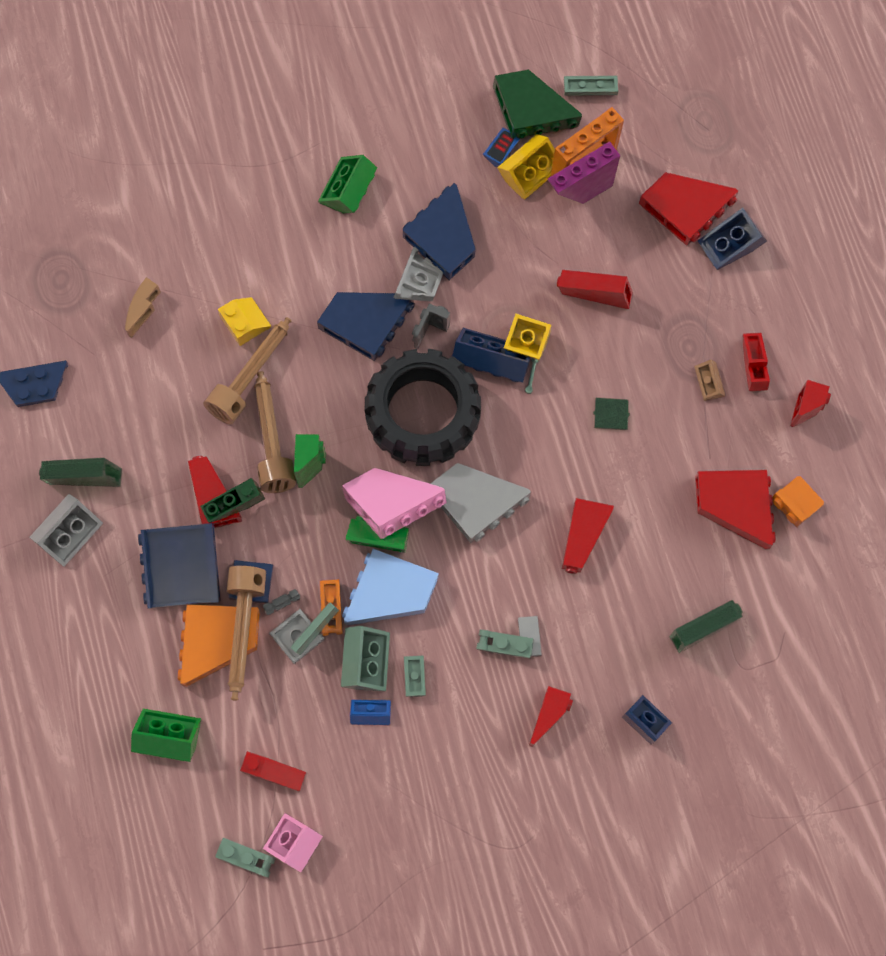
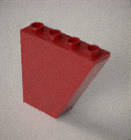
[639,172,738,246]
[695,470,776,549]

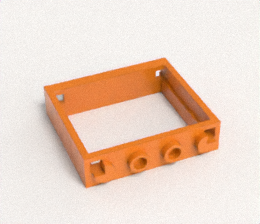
[550,107,624,177]

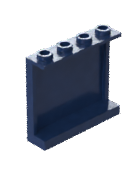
[138,523,221,609]

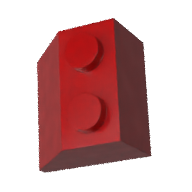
[790,380,831,427]

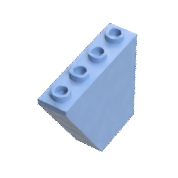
[342,549,439,625]

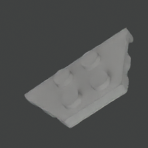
[393,247,443,301]

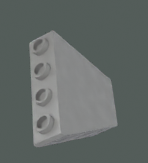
[430,463,531,543]

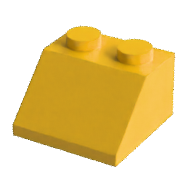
[218,297,271,346]
[504,314,551,360]

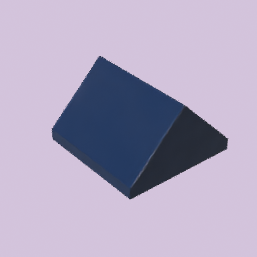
[622,695,672,745]

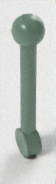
[525,358,539,394]

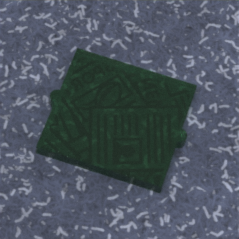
[593,398,630,430]

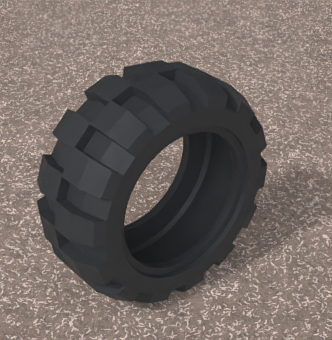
[364,349,481,466]

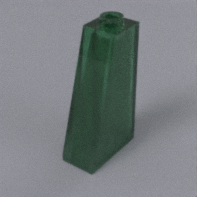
[39,458,122,487]
[669,600,743,653]

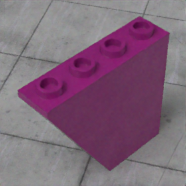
[548,142,620,204]

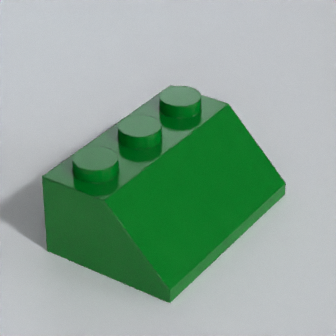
[318,155,378,214]
[294,434,326,488]
[345,516,409,553]
[131,708,201,762]

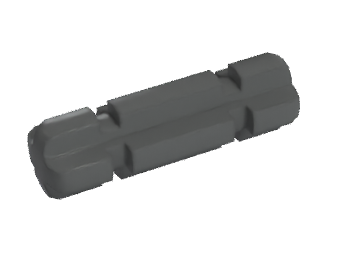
[263,589,300,615]

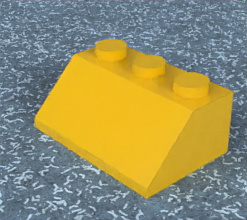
[497,134,555,200]

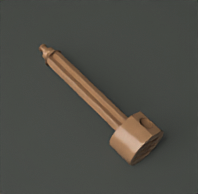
[203,317,292,425]
[254,371,296,493]
[227,566,266,701]

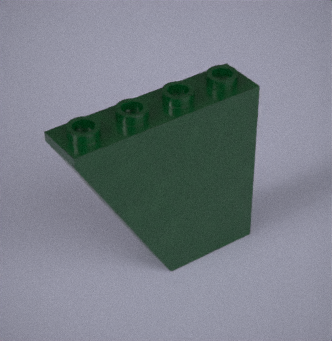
[493,69,582,139]

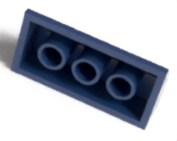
[452,327,531,383]

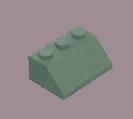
[341,626,390,691]

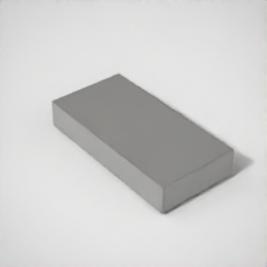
[518,616,542,657]

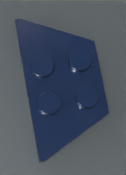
[0,360,68,407]

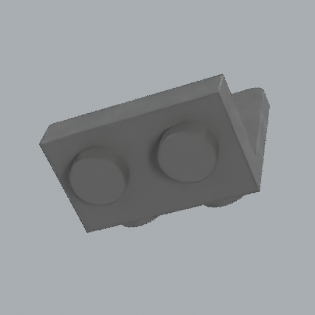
[412,303,450,349]

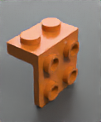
[772,476,824,527]

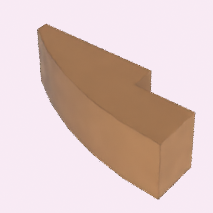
[125,277,161,338]

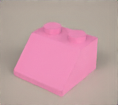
[263,813,323,872]

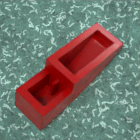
[742,333,770,391]

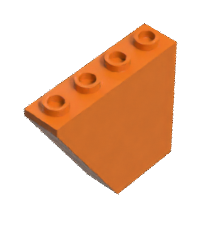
[178,605,260,687]

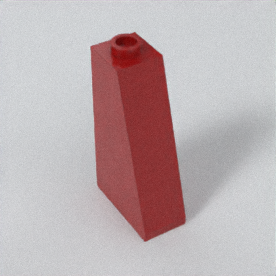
[557,270,633,309]
[188,456,242,528]
[562,498,614,574]

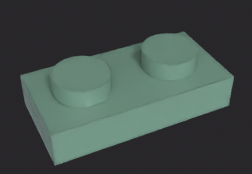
[404,655,426,697]

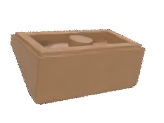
[694,360,725,401]

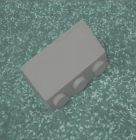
[29,494,103,567]

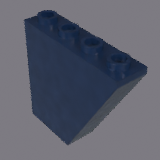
[403,183,476,281]
[317,292,415,362]

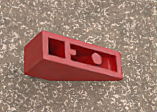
[529,686,573,747]
[240,751,306,792]

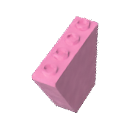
[342,468,447,539]

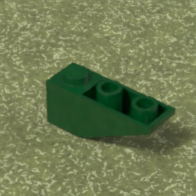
[200,478,265,523]

